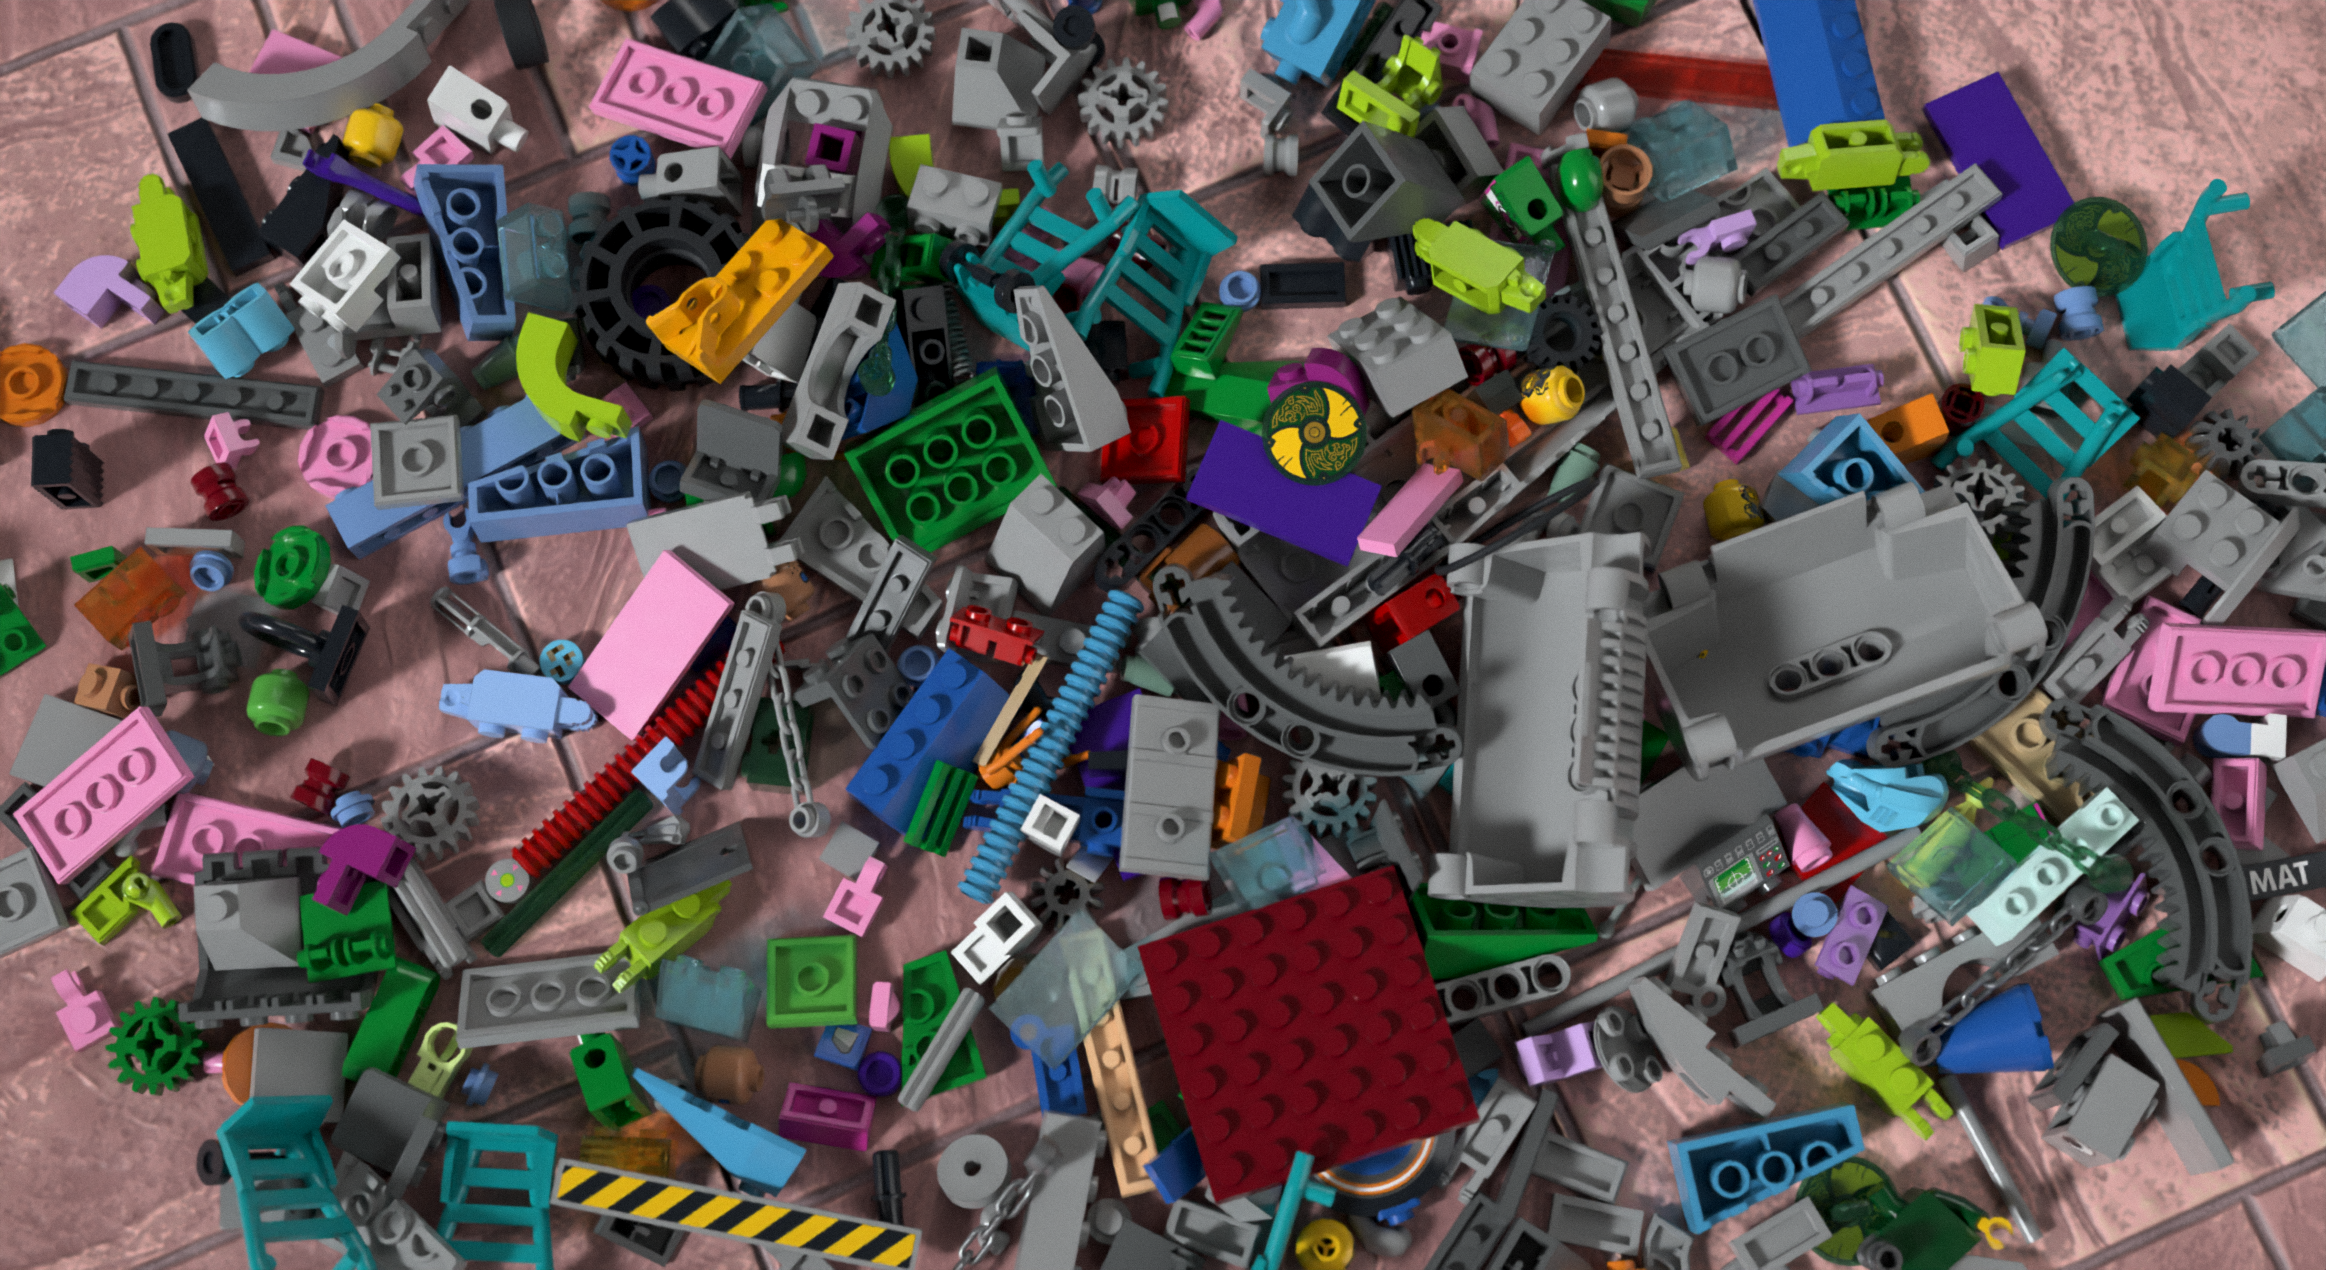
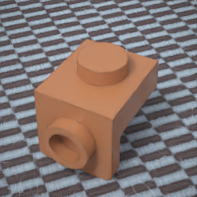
[73,663,141,719]

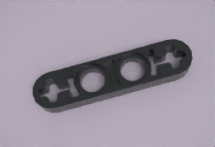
[1094,468,1209,593]

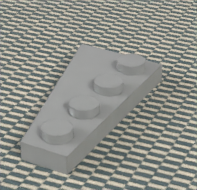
[780,476,944,640]
[312,1151,468,1270]

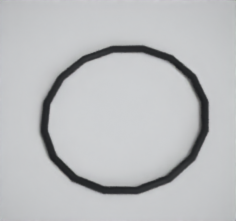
[1435,476,1600,576]

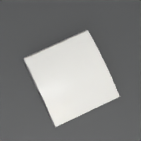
[2090,485,2173,604]
[1284,641,1382,744]

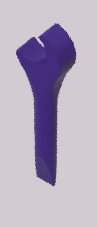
[303,149,425,218]

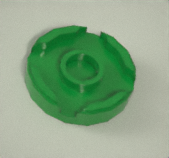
[254,525,331,610]

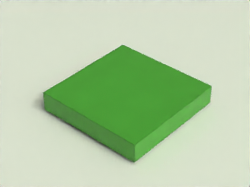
[767,935,858,1029]

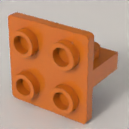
[1211,753,1271,861]

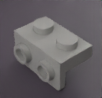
[907,164,1002,246]
[936,565,1019,665]

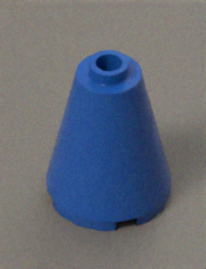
[1927,982,2054,1074]

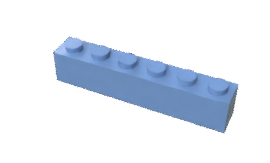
[325,394,587,560]

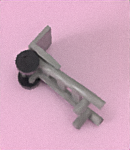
[986,0,1106,116]

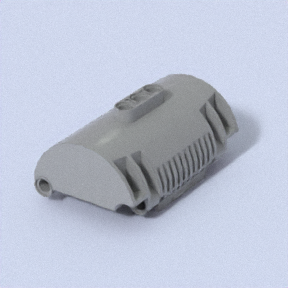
[1643,481,2048,782]
[1428,532,1651,908]

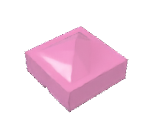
[869,981,900,1032]

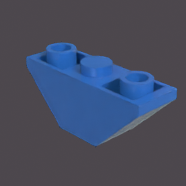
[841,318,918,441]

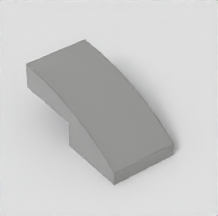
[2178,323,2260,397]

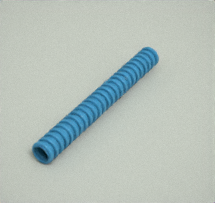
[957,589,1144,905]

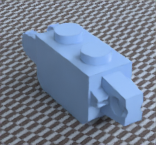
[439,669,598,743]

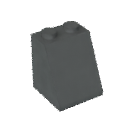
[1308,120,1465,243]

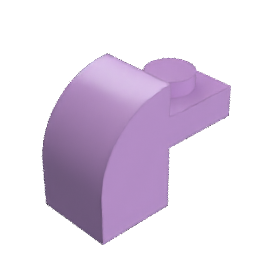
[54,255,165,329]
[1516,1021,1603,1087]

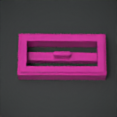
[1705,388,1794,465]

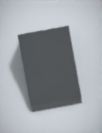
[593,1215,685,1268]

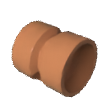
[1600,144,1653,217]

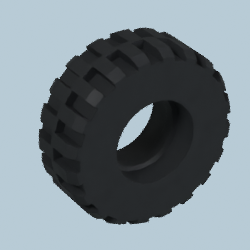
[572,195,750,391]

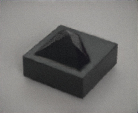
[1866,910,1915,972]

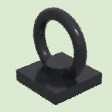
[238,605,370,707]

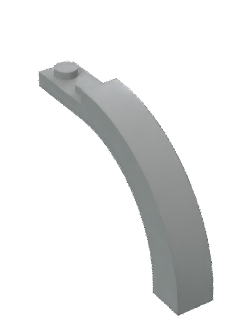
[187,0,470,131]

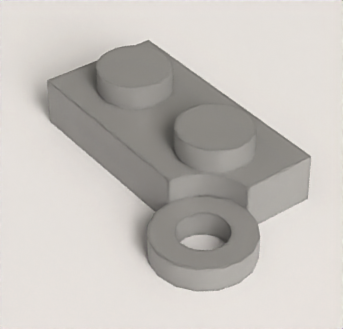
[1664,901,1741,1017]

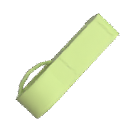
[407,1022,473,1099]

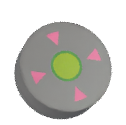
[485,859,532,904]

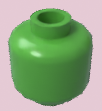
[246,669,309,736]

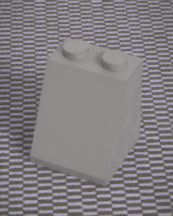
[985,474,1105,617]

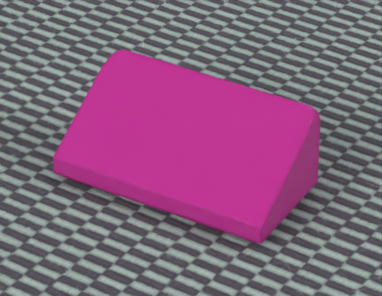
[779,1082,877,1151]

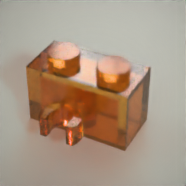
[1412,388,1510,482]
[74,546,188,651]

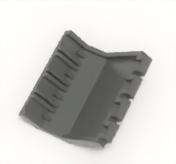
[178,846,379,1029]

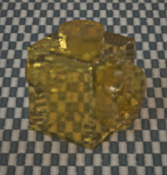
[2122,432,2198,508]

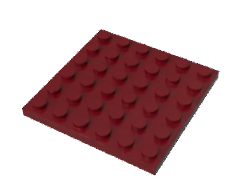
[1137,865,1480,1206]

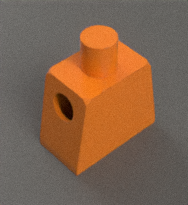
[1867,393,1949,465]

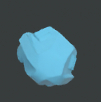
[1826,759,1949,832]

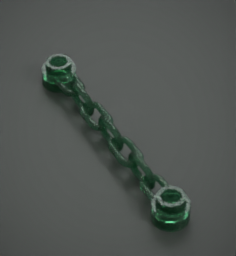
[857,194,909,396]
[1921,749,2133,893]

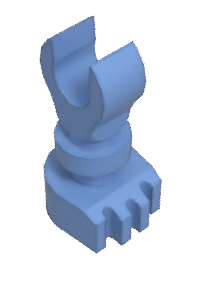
[1983,296,2057,350]
[443,508,490,585]

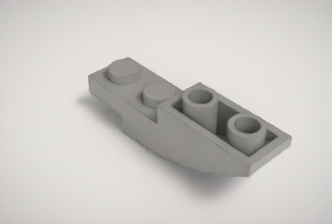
[1628,976,1776,1118]

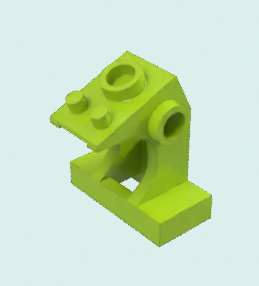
[1337,34,1443,138]

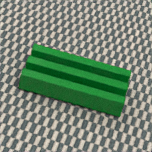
[903,760,978,857]

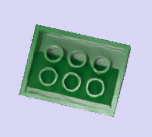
[844,366,1057,553]

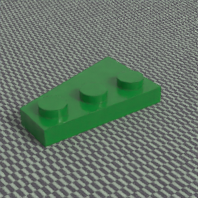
[2097,928,2264,1001]
[901,950,988,1108]

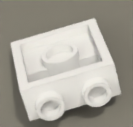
[290,220,401,333]

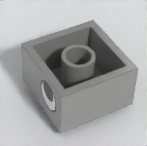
[2041,1054,2160,1168]

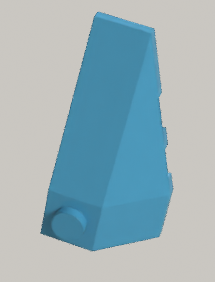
[631,1067,806,1198]

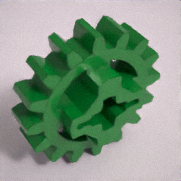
[105,997,209,1096]

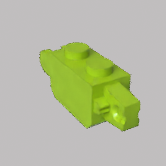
[1777,119,1930,191]
[130,173,209,314]
[1413,217,1546,315]
[594,880,732,993]
[1815,1002,1953,1141]

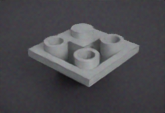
[952,28,1046,130]

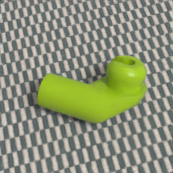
[122,872,182,929]

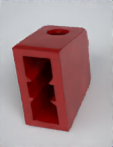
[1362,573,1463,655]

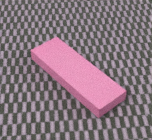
[1357,463,1463,557]

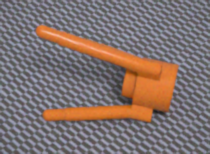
[978,706,1091,790]

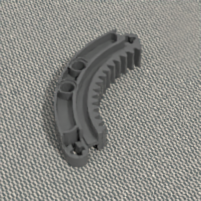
[1866,477,2095,767]
[1153,563,1463,777]
[2039,699,2253,1024]

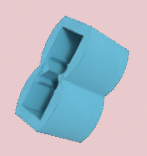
[188,282,295,379]

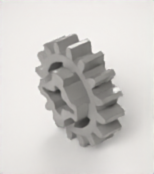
[845,0,936,79]
[1078,57,1168,148]
[1931,459,2026,545]
[1282,760,1377,839]
[381,766,480,861]

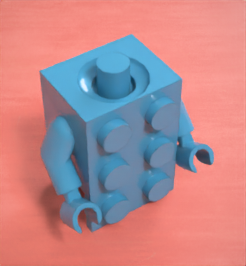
[1260,0,1376,89]

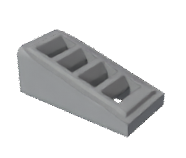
[1920,179,1999,272]

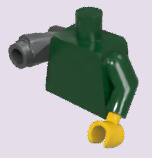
[1857,1179,2014,1270]

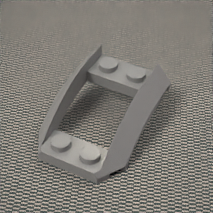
[750,77,894,263]

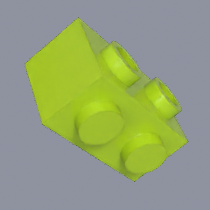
[1959,304,2026,396]

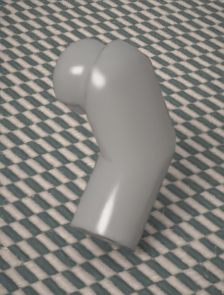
[113,804,170,857]
[1345,1215,1412,1258]

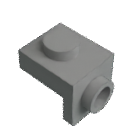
[1240,68,1293,139]
[997,111,1045,171]

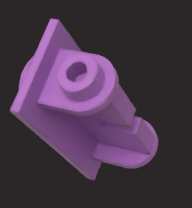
[1791,364,1884,415]
[2072,867,2150,961]
[1814,886,1889,986]

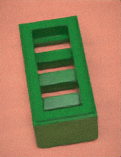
[870,233,953,282]
[1170,301,1243,380]

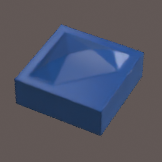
[1826,716,1880,760]

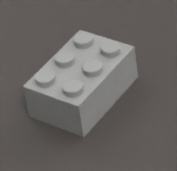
[1470,0,1611,136]
[1327,296,1468,417]

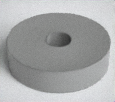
[937,1134,1012,1209]

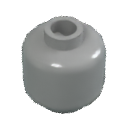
[1574,78,1638,133]
[1683,256,1748,314]

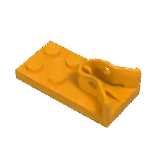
[646,219,834,384]

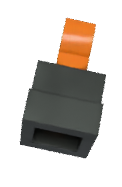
[1465,369,1532,448]

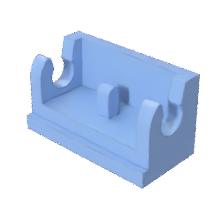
[631,736,701,815]

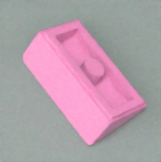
[2211,758,2267,851]

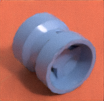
[2053,286,2104,341]

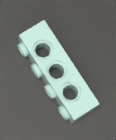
[1965,787,2139,946]

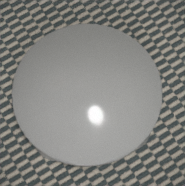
[1594,1006,1663,1093]

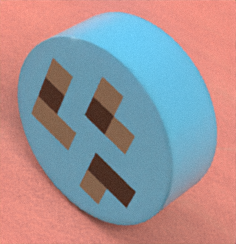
[539,640,586,685]

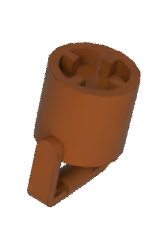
[1139,524,1240,614]

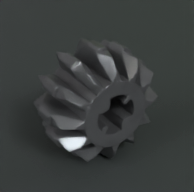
[2184,409,2264,481]
[1031,858,1105,933]

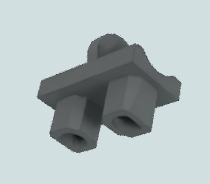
[761,164,846,233]

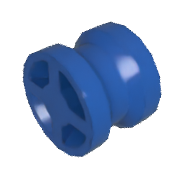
[610,135,656,186]

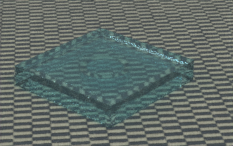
[1886,806,2018,927]

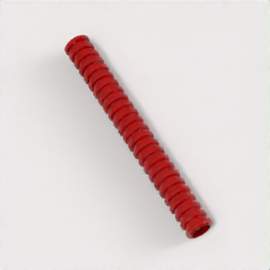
[511,641,786,879]

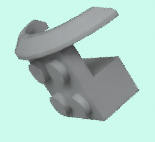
[327,207,441,359]
[2141,470,2300,625]

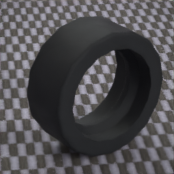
[494,0,549,70]

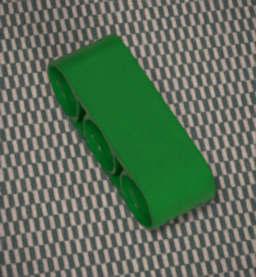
[342,957,441,1083]

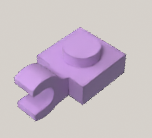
[1677,209,1757,265]

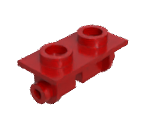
[949,605,1045,667]

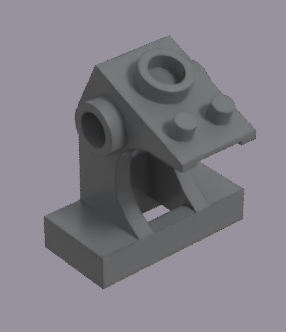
[376,347,488,428]
[128,621,243,717]
[1718,931,1824,1049]

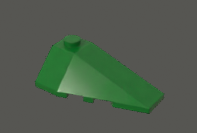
[1164,360,1319,445]
[1408,883,1598,981]

